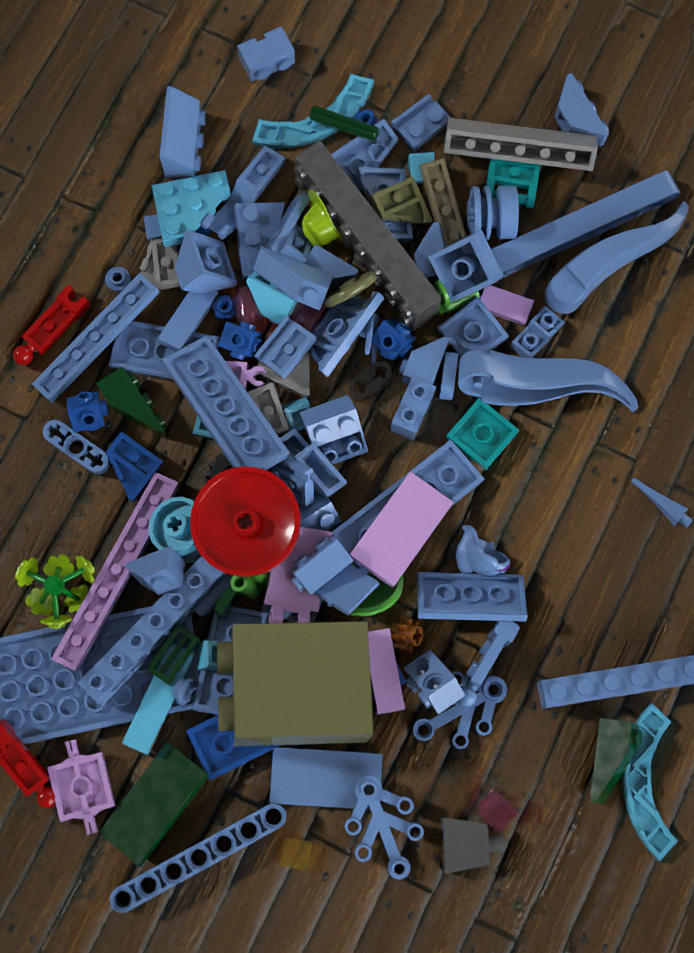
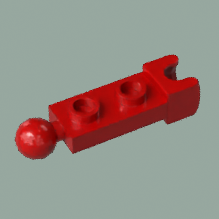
[13,285,90,365]
[0,719,56,809]

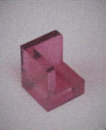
[474,790,520,833]

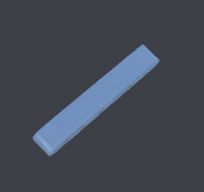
[110,804,287,913]

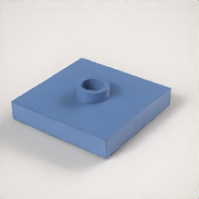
[437,297,509,359]

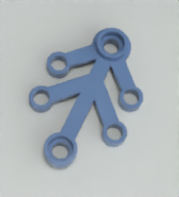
[412,671,507,749]
[345,775,424,879]

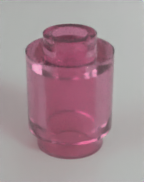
[235,287,262,325]

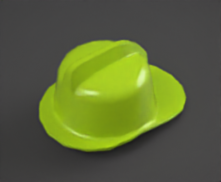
[302,189,342,247]

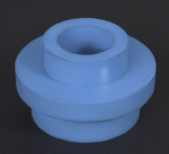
[105,267,131,292]
[173,678,197,705]

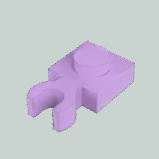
[225,361,266,390]

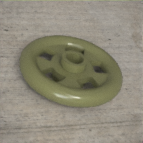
[323,271,378,308]

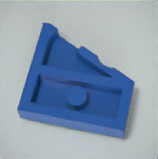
[106,432,164,503]

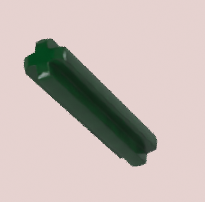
[309,105,379,141]

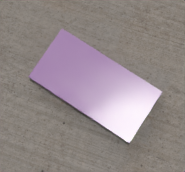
[350,472,454,588]

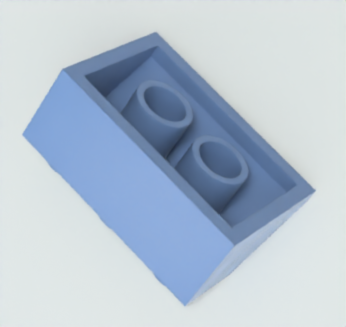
[160,86,206,179]

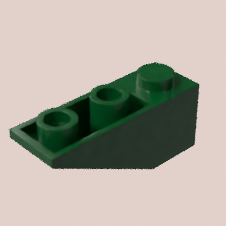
[96,367,167,438]

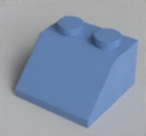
[428,230,503,303]

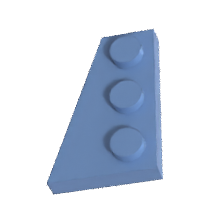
[331,119,398,191]
[355,167,413,243]
[234,202,285,280]

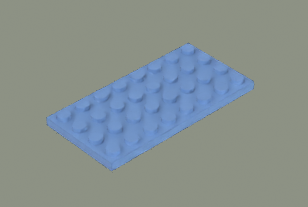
[0,606,201,745]

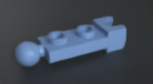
[456,621,520,708]

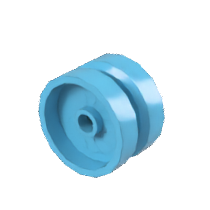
[149,497,202,563]

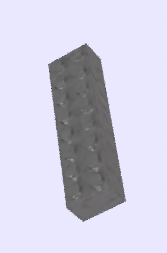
[294,140,441,332]

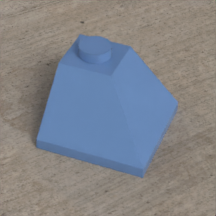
[175,230,237,294]

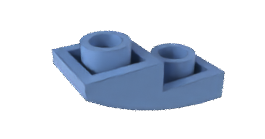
[509,306,565,358]

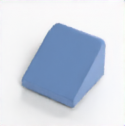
[144,215,162,242]

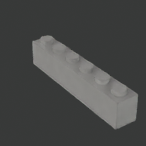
[444,118,598,171]

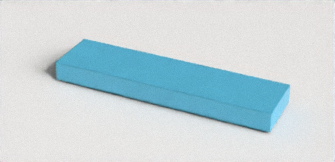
[122,643,196,755]

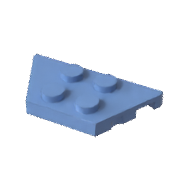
[309,291,384,377]

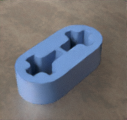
[439,352,458,401]

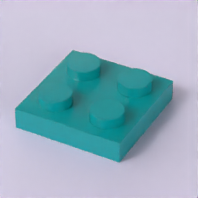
[446,398,519,471]

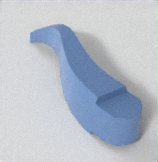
[544,201,689,314]
[458,350,638,412]

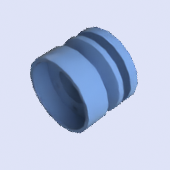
[467,186,519,240]

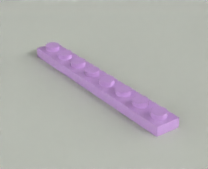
[51,472,180,673]

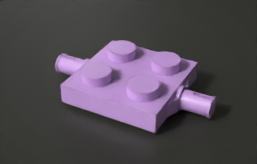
[47,739,116,835]

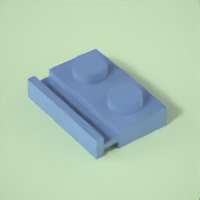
[391,94,451,152]
[254,316,317,379]
[271,456,314,506]

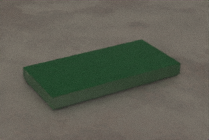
[98,742,209,867]

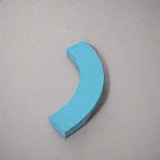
[252,74,374,149]
[622,703,678,861]

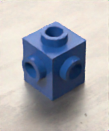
[372,319,416,360]
[218,321,263,360]
[67,391,108,433]

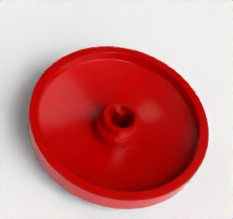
[190,466,301,577]

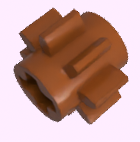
[390,617,423,652]

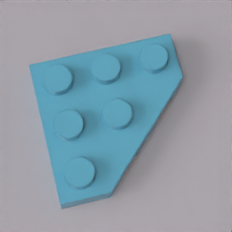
[152,170,231,248]

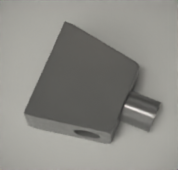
[441,817,505,873]

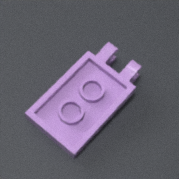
[264,527,332,624]

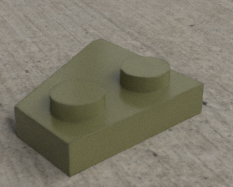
[368,176,433,225]

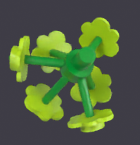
[15,554,95,629]

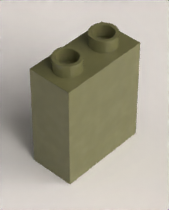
[217,622,373,746]

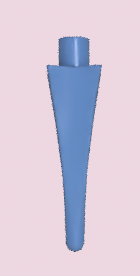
[631,478,693,528]

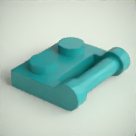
[486,159,540,209]

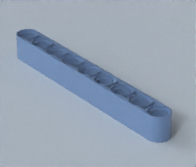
[491,171,680,279]

